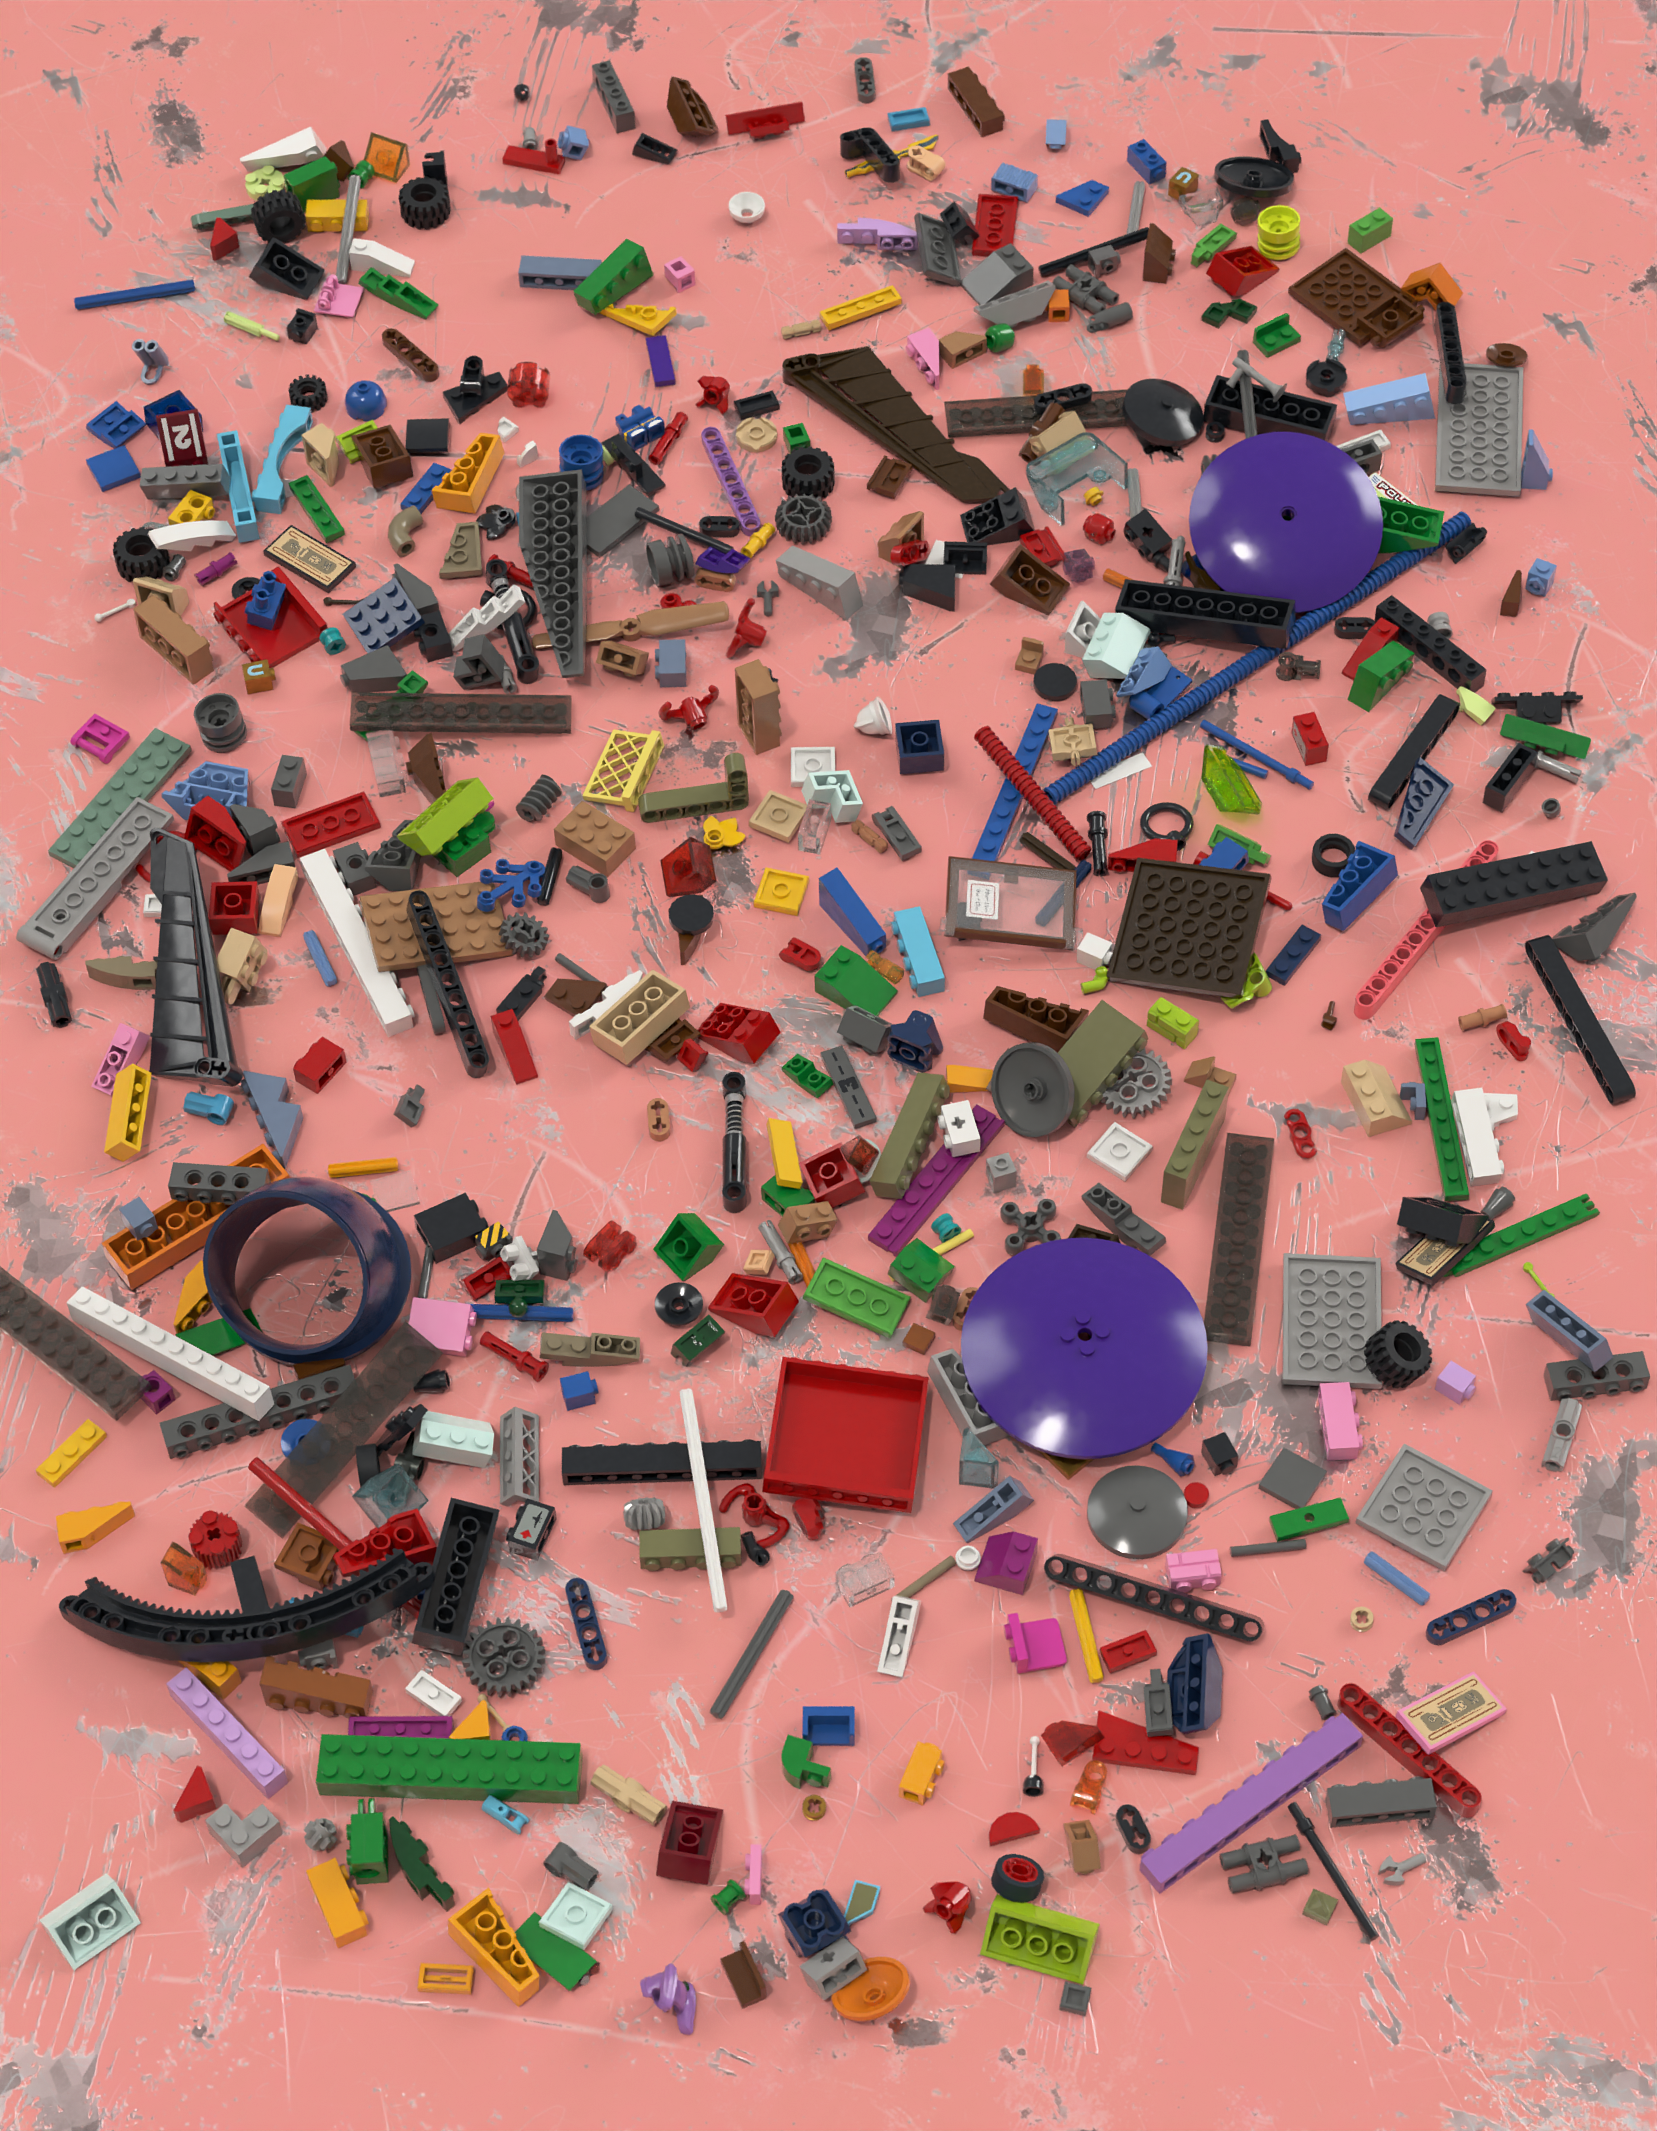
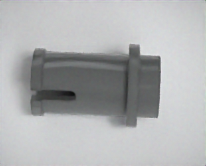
[163,554,186,581]
[1309,1685,1337,1720]

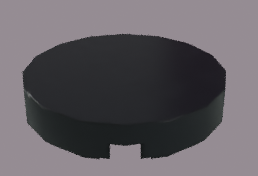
[1033,663,1077,701]
[669,894,714,935]

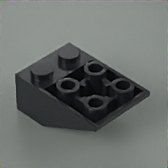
[960,487,1035,545]

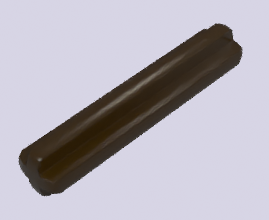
[1019,832,1076,870]

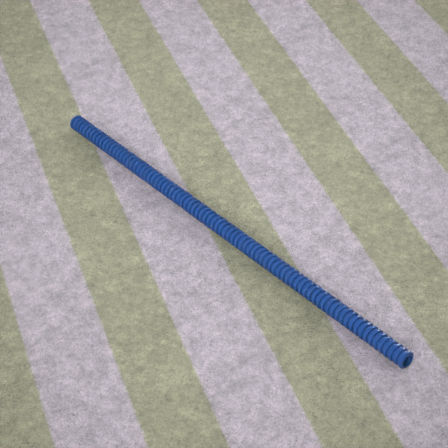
[1043,511,1471,805]

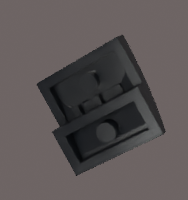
[406,418,450,453]

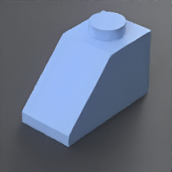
[1046,119,1067,149]

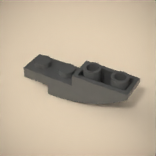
[1081,1183,1166,1256]

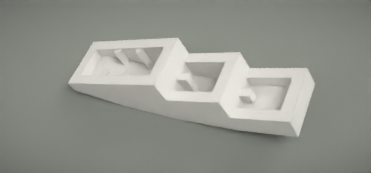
[148,520,236,551]
[448,584,525,652]

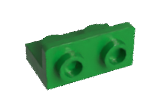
[1253,313,1301,358]

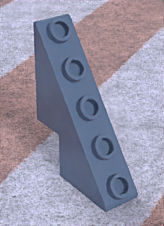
[240,1071,303,1169]

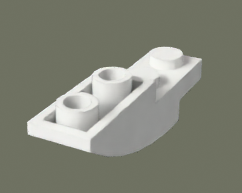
[569,970,643,1040]

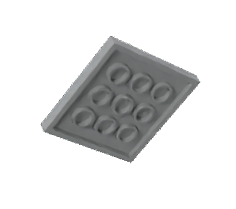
[1356,1444,1493,1571]

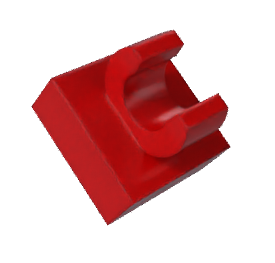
[677,1038,709,1072]

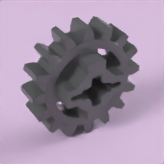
[499,912,549,958]

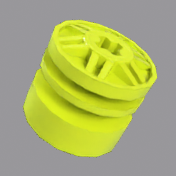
[1258,205,1300,260]

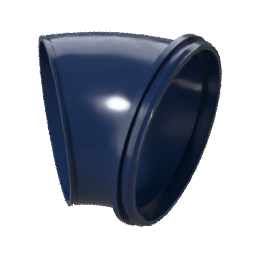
[203,1177,411,1366]

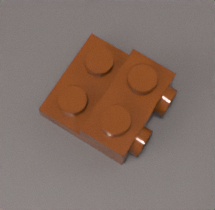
[274,1523,340,1591]

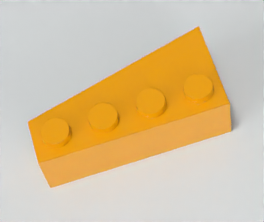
[431,433,505,513]
[448,1887,539,2007]

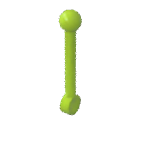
[1523,1262,1555,1298]

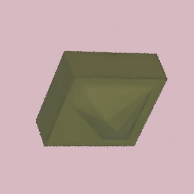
[1302,1888,1338,1926]

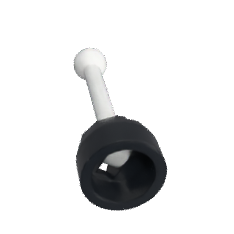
[1023,1736,1044,1797]

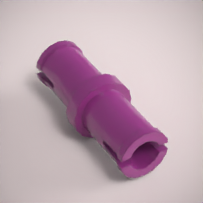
[194,552,238,586]

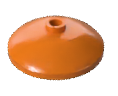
[831,1957,910,2021]

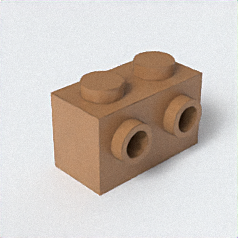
[596,641,649,677]
[778,1201,838,1244]

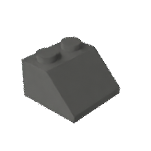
[230,804,280,857]
[537,1210,578,1281]

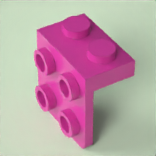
[1003,1613,1067,1674]

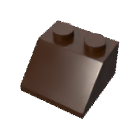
[1143,223,1176,284]

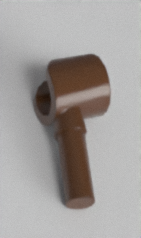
[1321,1001,1337,1030]

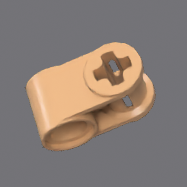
[907,146,946,181]

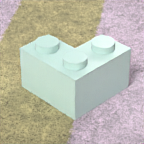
[801,770,863,823]

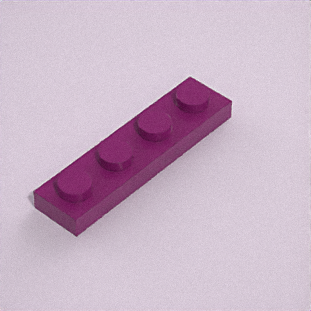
[348,1716,453,1739]

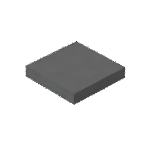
[1258,1447,1327,1509]

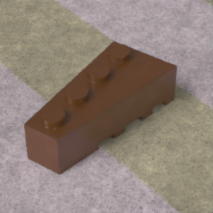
[983,986,1089,1053]

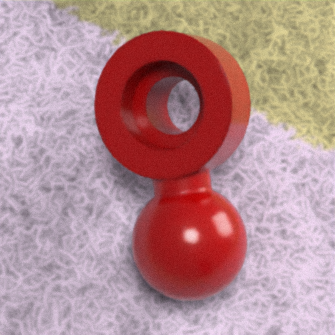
[660,593,697,609]

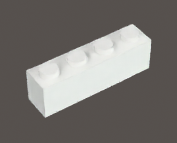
[1451,1088,1504,1187]

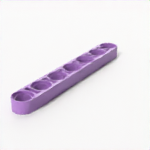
[701,427,761,536]

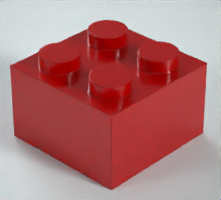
[208,881,260,935]
[799,1142,865,1208]

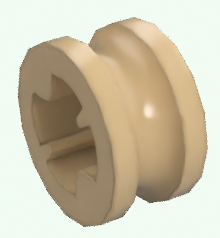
[1350,1607,1374,1632]

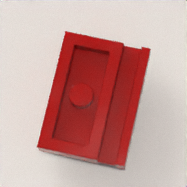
[1020,526,1066,567]

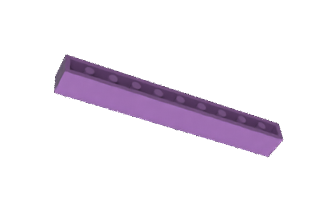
[1140,1713,1363,1894]

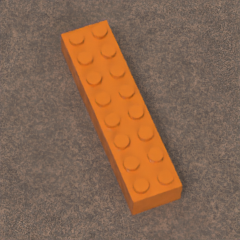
[102,1144,290,1290]

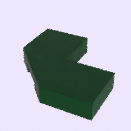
[1201,299,1257,329]

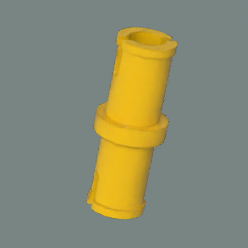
[741,523,775,558]

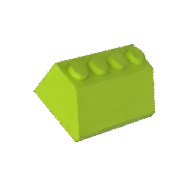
[396,777,494,856]
[980,1894,1100,1985]

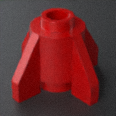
[695,376,730,414]
[923,1881,972,1934]

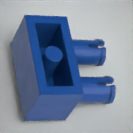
[244,571,286,631]

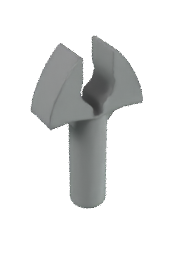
[1378,1853,1427,1886]

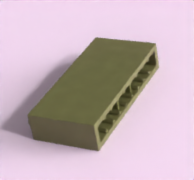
[1058,1000,1149,1128]
[1161,1080,1229,1210]

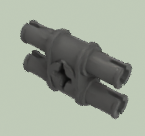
[1052,264,1119,314]
[1219,1834,1309,1894]

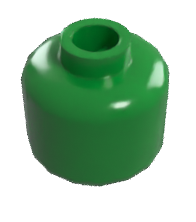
[984,323,1015,353]

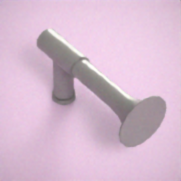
[1226,357,1287,402]

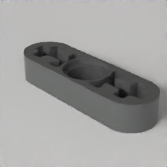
[854,57,875,104]

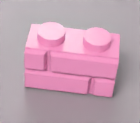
[1165,1549,1221,1593]

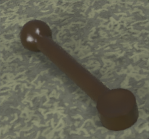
[323,597,364,606]

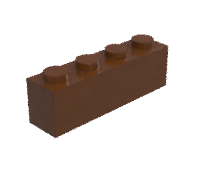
[947,66,1005,137]

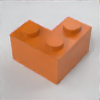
[1400,262,1463,310]

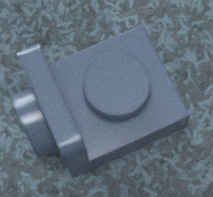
[1400,1082,1426,1120]

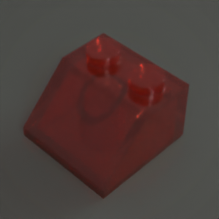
[660,837,716,897]

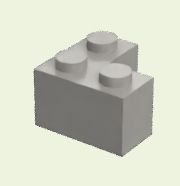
[205,1803,283,1868]

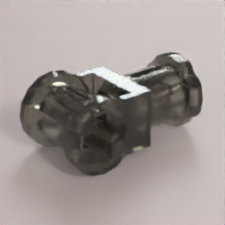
[1276,652,1321,681]

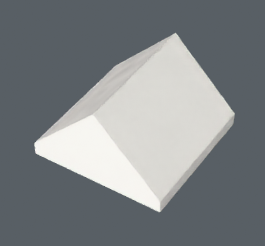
[1064,601,1101,658]

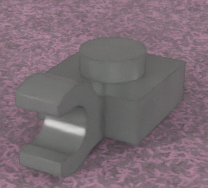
[393,1084,425,1127]

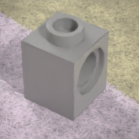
[986,1152,1017,1193]

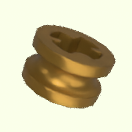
[802,1795,826,1821]

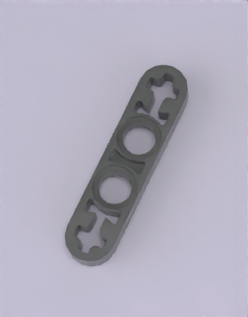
[416,965,446,1034]

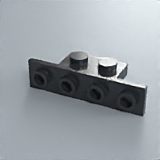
[601,433,666,496]
[1491,691,1583,723]

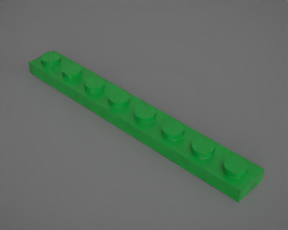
[1414,1037,1469,1201]

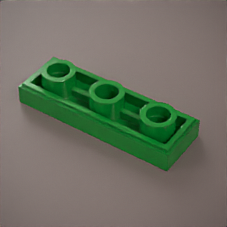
[1269,1497,1349,1542]

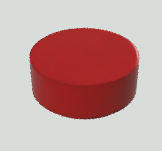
[1184,1482,1209,1508]

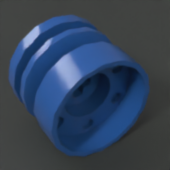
[559,434,604,491]

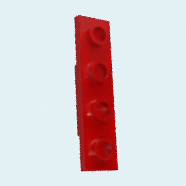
[725,101,805,138]

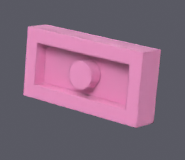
[744,1844,762,1905]

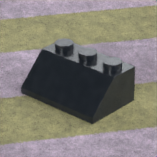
[1397,1197,1489,1247]

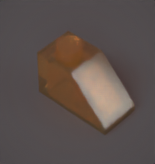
[161,1542,207,1596]

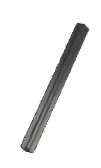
[1237,350,1257,439]
[710,1589,793,1719]

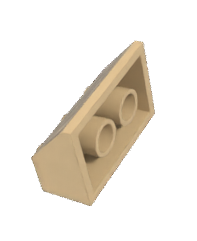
[1341,1060,1412,1137]

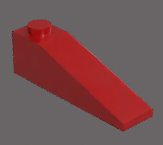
[333,1508,437,1577]

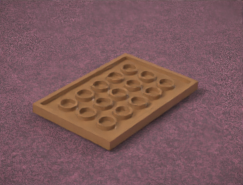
[359,882,513,972]

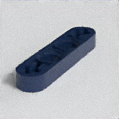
[565,1578,607,1670]
[1426,1589,1516,1645]

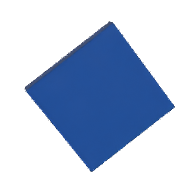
[86,445,141,492]

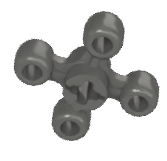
[1000,1199,1061,1255]

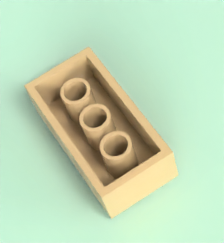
[589,969,690,1065]

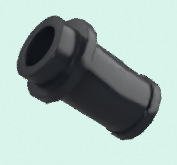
[1152,552,1176,573]

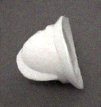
[854,696,892,735]

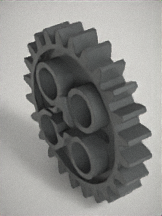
[462,1617,546,1698]

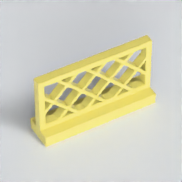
[582,729,665,812]

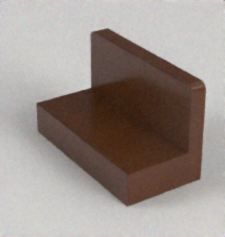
[720,1941,767,2009]

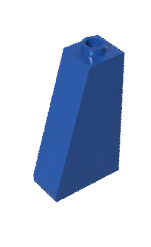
[819,867,886,958]

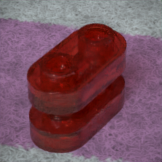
[583,1220,637,1272]

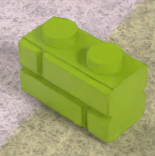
[1147,997,1199,1049]

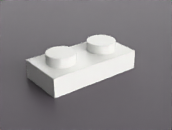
[405,1670,462,1716]

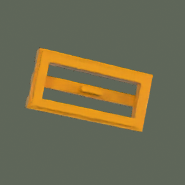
[417,1963,474,1995]

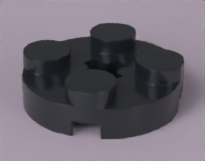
[1306,359,1347,397]

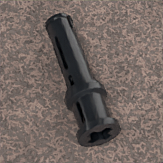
[1087,811,1108,876]

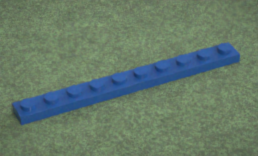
[967,703,1058,881]

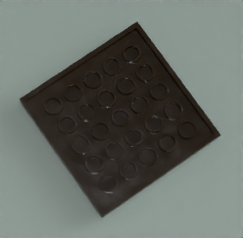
[1107,858,1272,999]

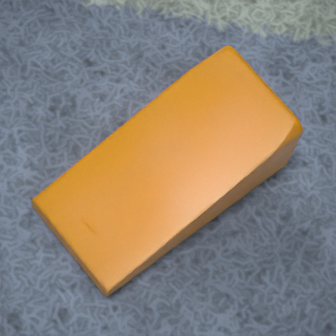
[946,1065,993,1093]

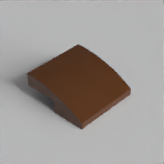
[645,1018,701,1062]

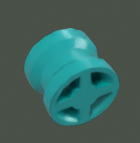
[319,627,346,655]
[931,1213,961,1243]

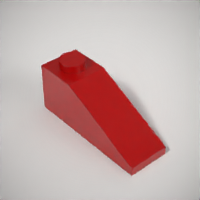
[1341,617,1399,681]
[491,1009,538,1085]

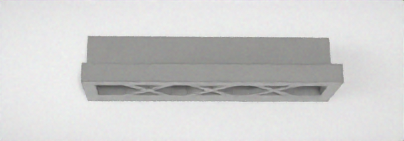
[500,1407,539,1507]

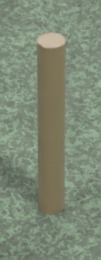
[891,1556,956,1601]

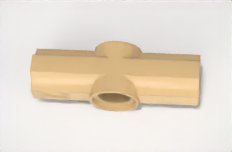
[590,1764,667,1826]

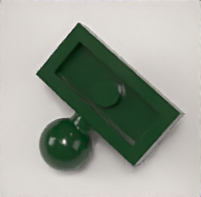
[494,1280,545,1318]

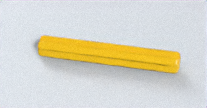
[1069,1589,1103,1684]

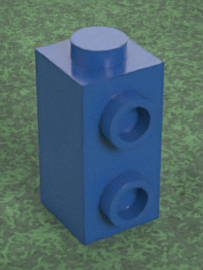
[1127,139,1167,185]

